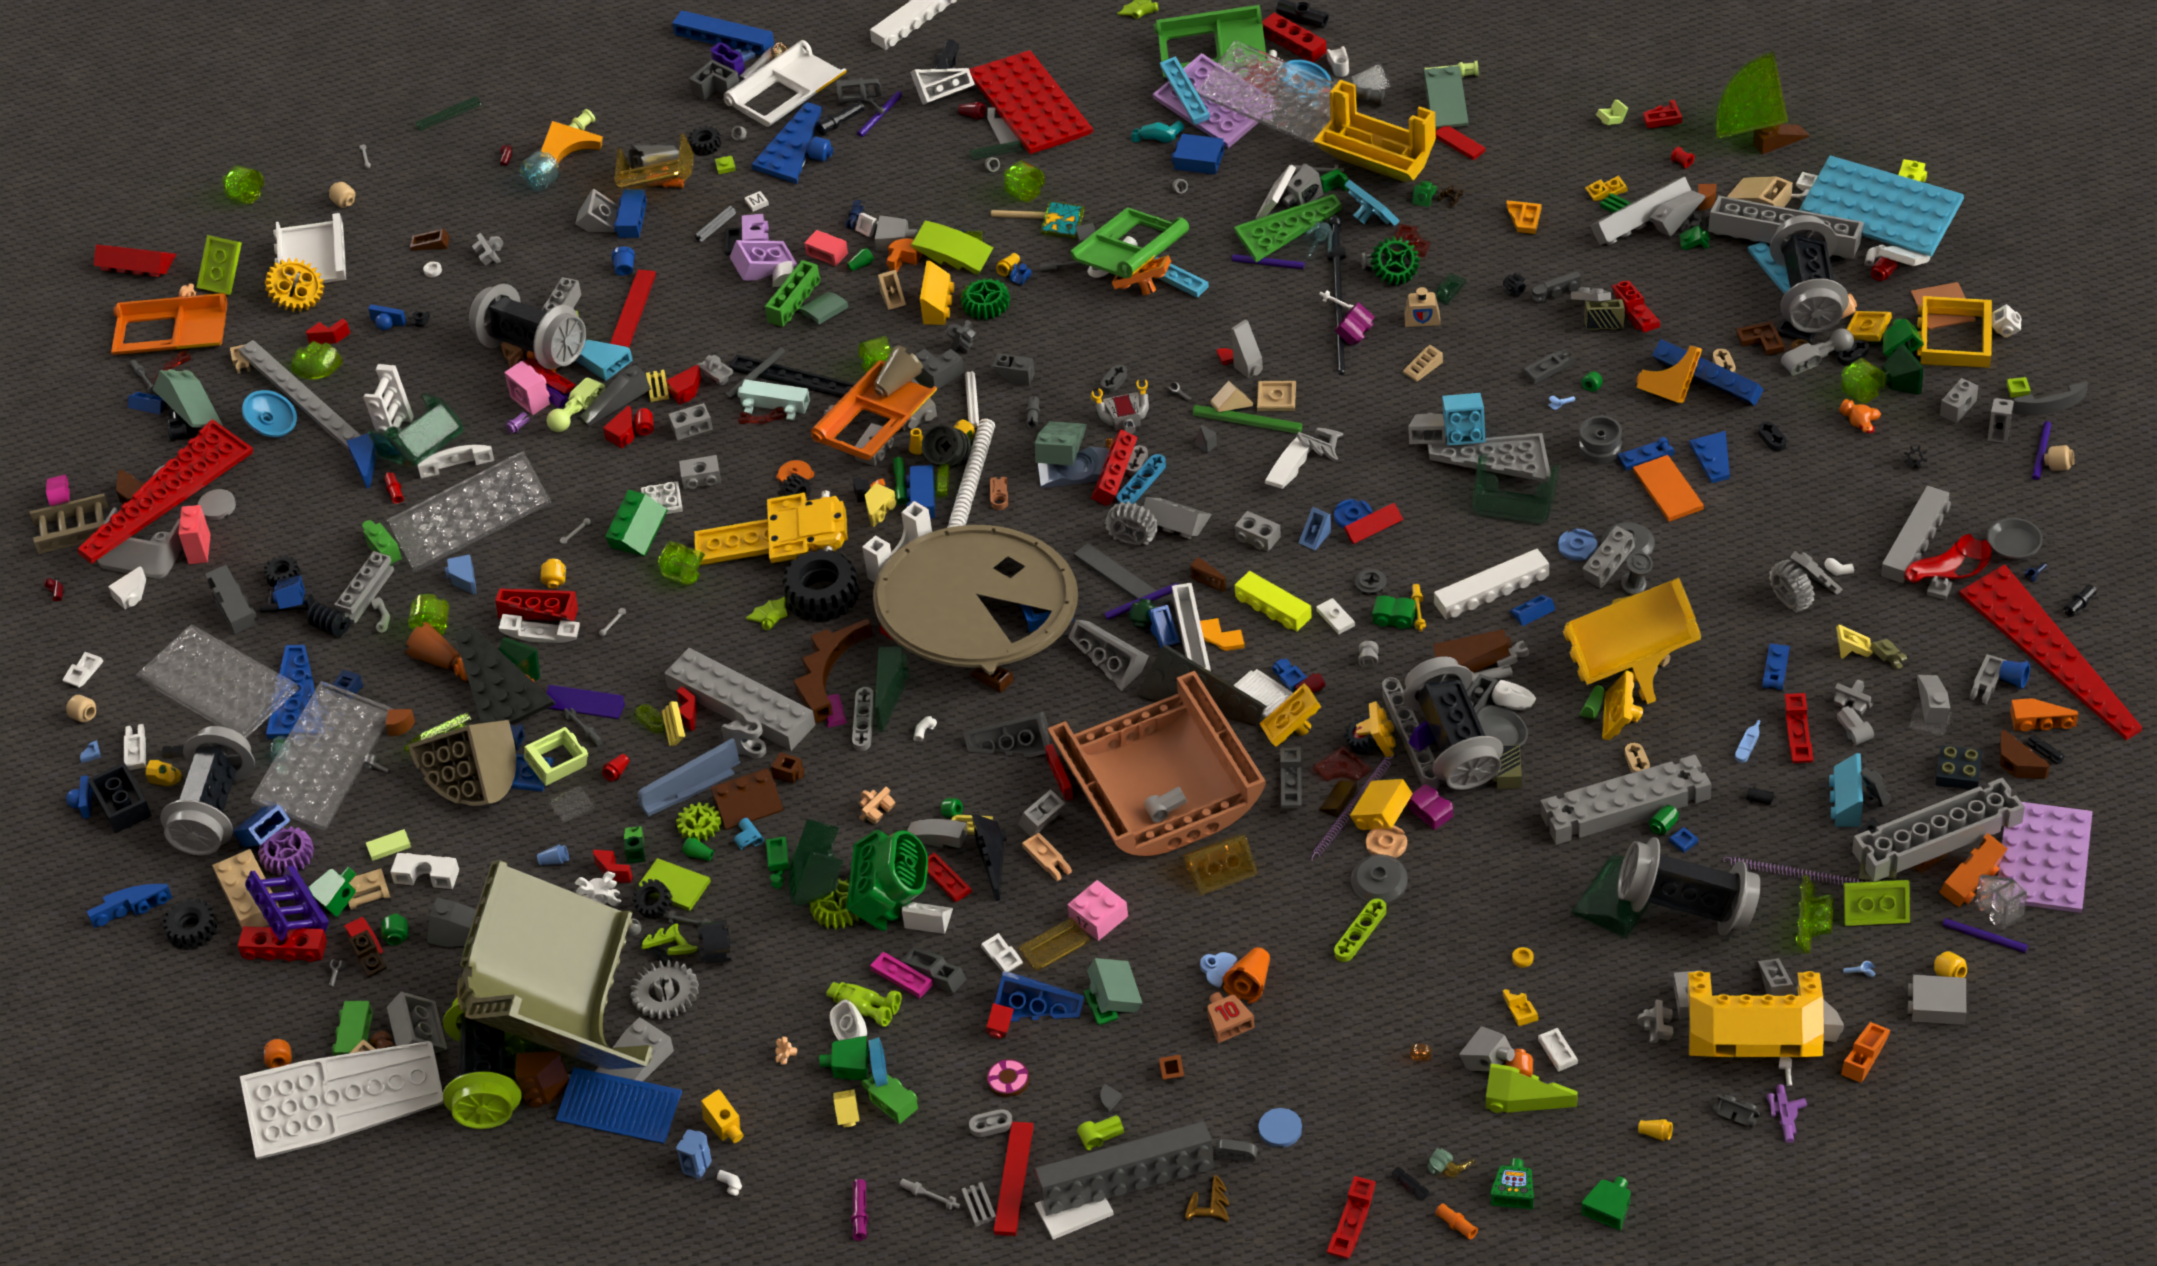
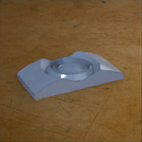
[1038,447,1109,488]

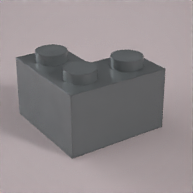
[689,59,739,100]
[915,349,964,390]

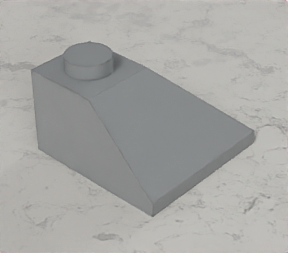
[575,189,620,232]

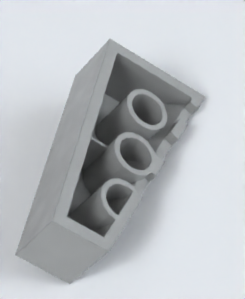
[1068,620,1149,691]

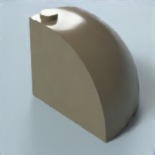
[408,720,516,806]

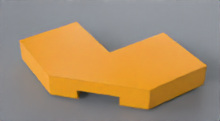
[1200,618,1244,651]

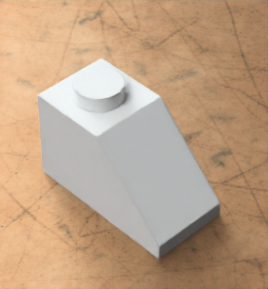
[108,566,146,610]

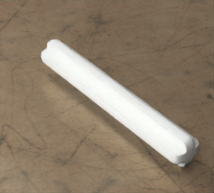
[965,371,979,428]

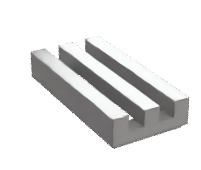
[961,1182,996,1227]

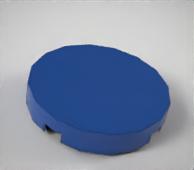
[1334,499,1372,528]

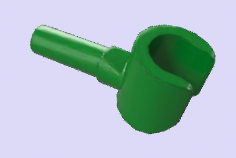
[770,869,785,889]

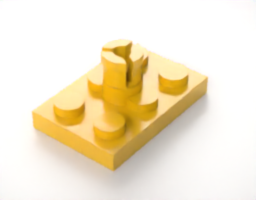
[1602,670,1643,740]
[1259,683,1321,747]

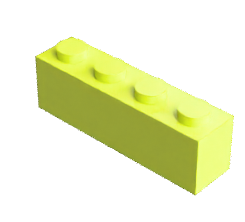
[1235,571,1312,632]

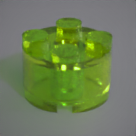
[1003,160,1045,202]
[222,165,264,204]
[858,336,893,373]
[1841,358,1886,403]
[408,594,450,635]

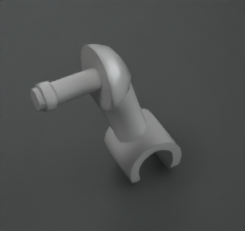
[371,597,390,633]

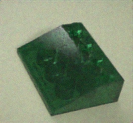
[1570,855,1651,939]

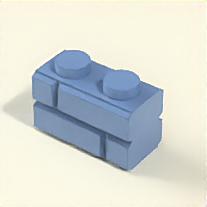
[676,1130,712,1179]

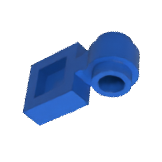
[1272,658,1307,692]

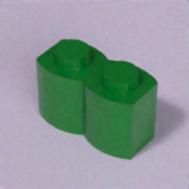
[1372,596,1416,629]

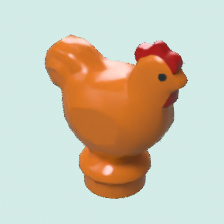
[1839,399,1881,434]

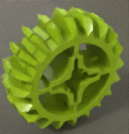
[809,877,859,930]

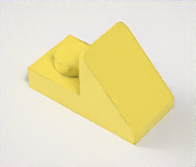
[1836,625,1873,659]

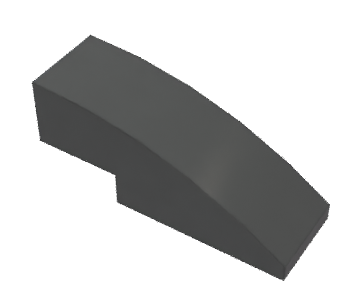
[901,947,967,994]

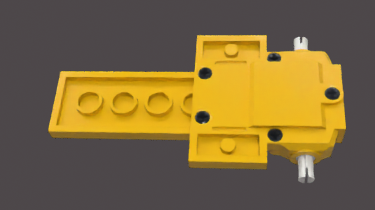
[695,491,848,566]

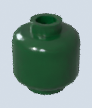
[1129,598,1156,628]

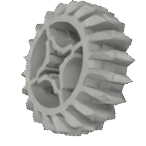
[1105,501,1158,545]
[1769,559,1815,613]

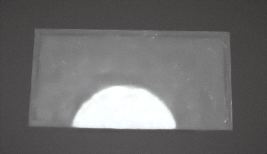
[1197,40,1336,147]
[387,451,551,573]
[136,624,299,738]
[251,681,394,831]

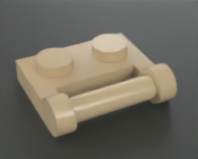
[348,868,390,910]

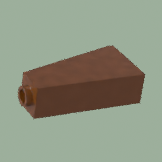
[1433,629,1512,673]

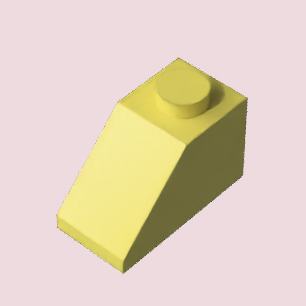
[833,1089,859,1127]

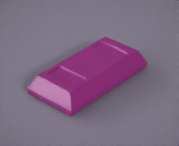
[826,694,847,728]

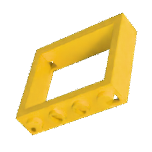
[1917,296,1992,368]

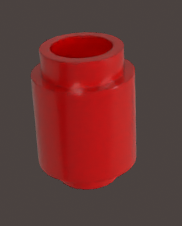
[1871,257,1897,281]
[634,408,654,436]

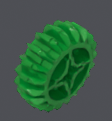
[1370,236,1420,286]
[960,277,1010,321]

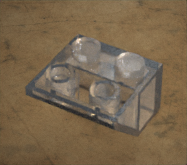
[1976,874,2027,929]

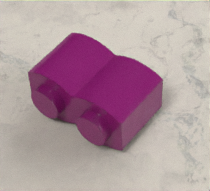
[1334,302,1375,345]
[1407,784,1453,830]

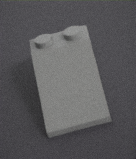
[595,1017,674,1081]

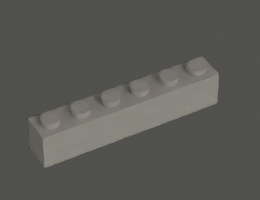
[1590,177,1691,246]
[1881,486,1951,583]

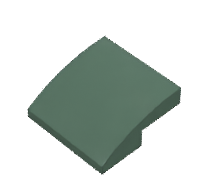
[798,292,848,325]

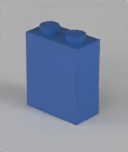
[1171,134,1224,174]
[233,804,291,847]

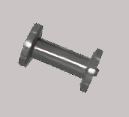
[1620,552,1653,595]

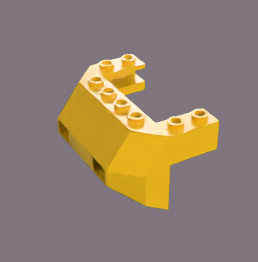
[1313,80,1436,182]
[1688,971,1824,1057]

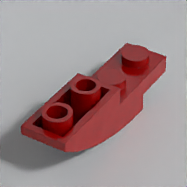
[1612,280,1660,333]

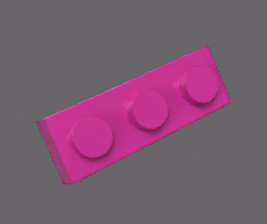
[870,952,933,999]

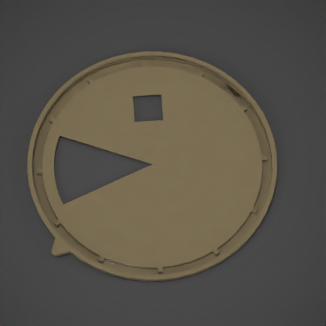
[873,525,1078,675]

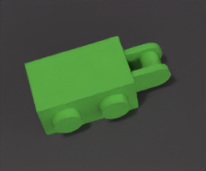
[362,520,402,565]
[861,1073,918,1124]

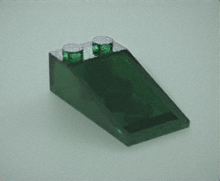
[875,646,910,732]

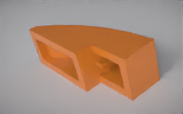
[1841,1022,1890,1083]

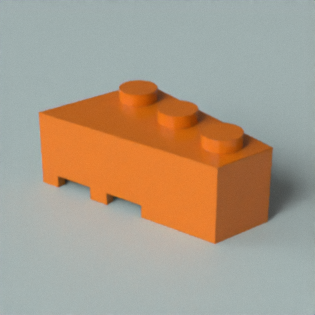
[1939,833,2008,907]

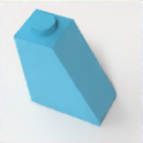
[576,340,633,381]

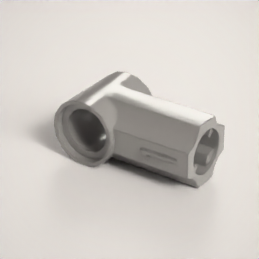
[1837,706,1874,746]
[1144,786,1187,823]

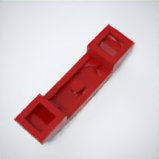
[1785,693,1813,763]
[1327,1176,1376,1259]

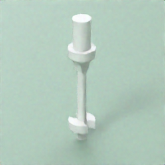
[1319,291,1354,310]

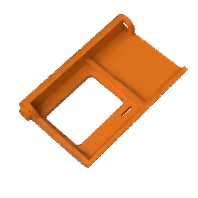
[111,293,227,355]
[811,360,937,460]

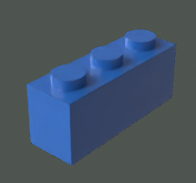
[614,189,647,238]
[907,465,935,518]

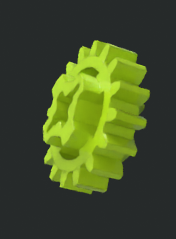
[676,802,721,841]

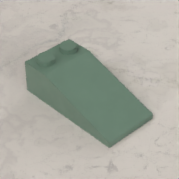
[1424,66,1469,129]
[153,369,223,427]
[1035,421,1087,466]

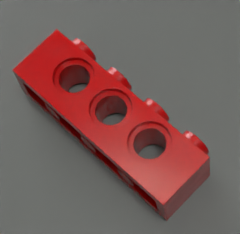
[1262,12,1326,63]
[1091,429,1138,506]
[238,926,327,962]

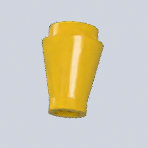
[996,253,1020,277]
[909,428,923,455]
[1638,1119,1673,1141]

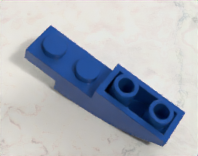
[87,884,173,928]

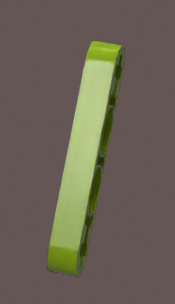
[1334,899,1386,962]

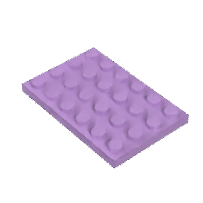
[1153,53,1278,148]
[1995,802,2093,913]

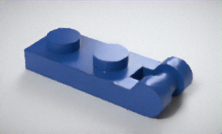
[1618,437,1675,471]
[1762,644,1790,691]

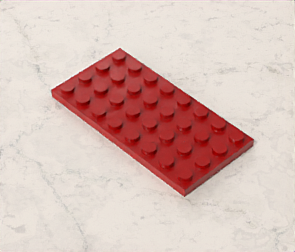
[969,50,1093,154]

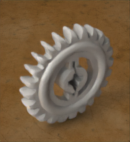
[630,960,699,1019]

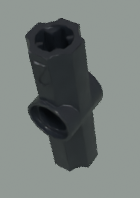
[1276,0,1329,28]
[934,39,959,69]

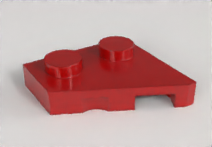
[1643,99,1682,128]

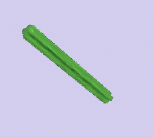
[1193,405,1302,434]

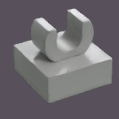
[1927,576,1952,600]

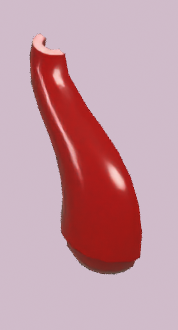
[1904,534,1992,583]

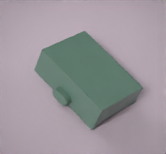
[1087,958,1143,1013]

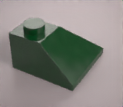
[1880,344,1924,395]
[498,637,541,681]

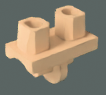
[859,787,896,824]

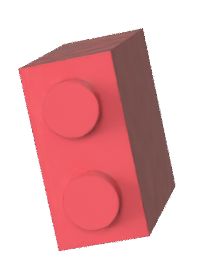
[179,505,211,564]

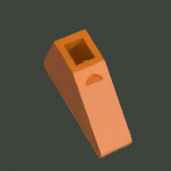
[2010,698,2078,732]

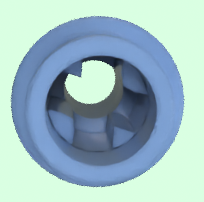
[537,844,569,865]

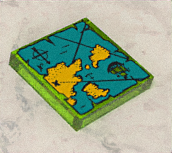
[1041,201,1085,239]

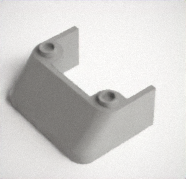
[98,507,183,579]

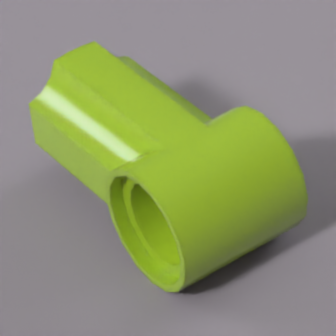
[1077,1115,1124,1151]

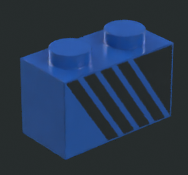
[273,575,305,609]

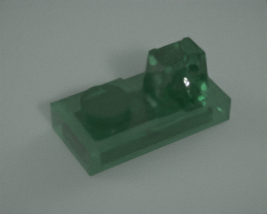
[1433,273,1466,305]

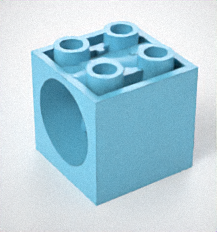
[1442,393,1486,446]

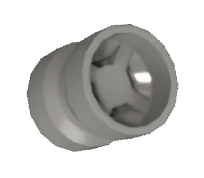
[1358,641,1379,668]

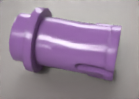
[506,412,530,434]

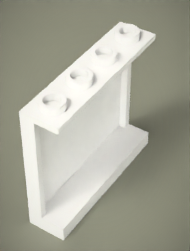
[273,213,346,289]

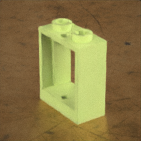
[524,727,588,786]

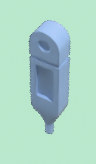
[1735,720,1760,763]

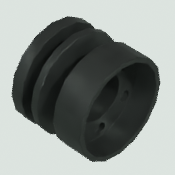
[922,425,971,467]

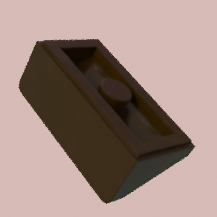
[1319,780,1357,818]

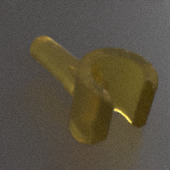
[1445,1159,1475,1178]

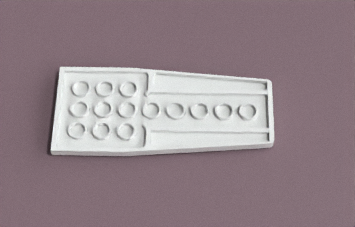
[240,1041,444,1160]

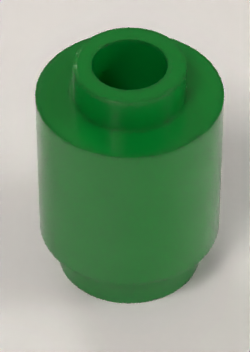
[1649,805,1679,835]

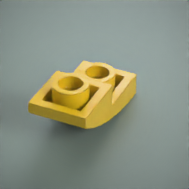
[1585,175,1628,201]

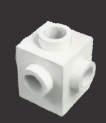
[1992,304,2022,338]

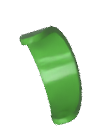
[1579,685,1604,720]

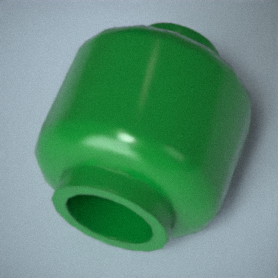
[381,914,408,946]

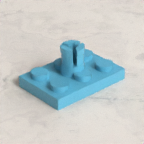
[1345,180,1400,226]

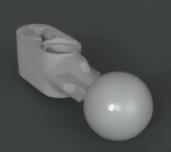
[1781,328,1854,376]

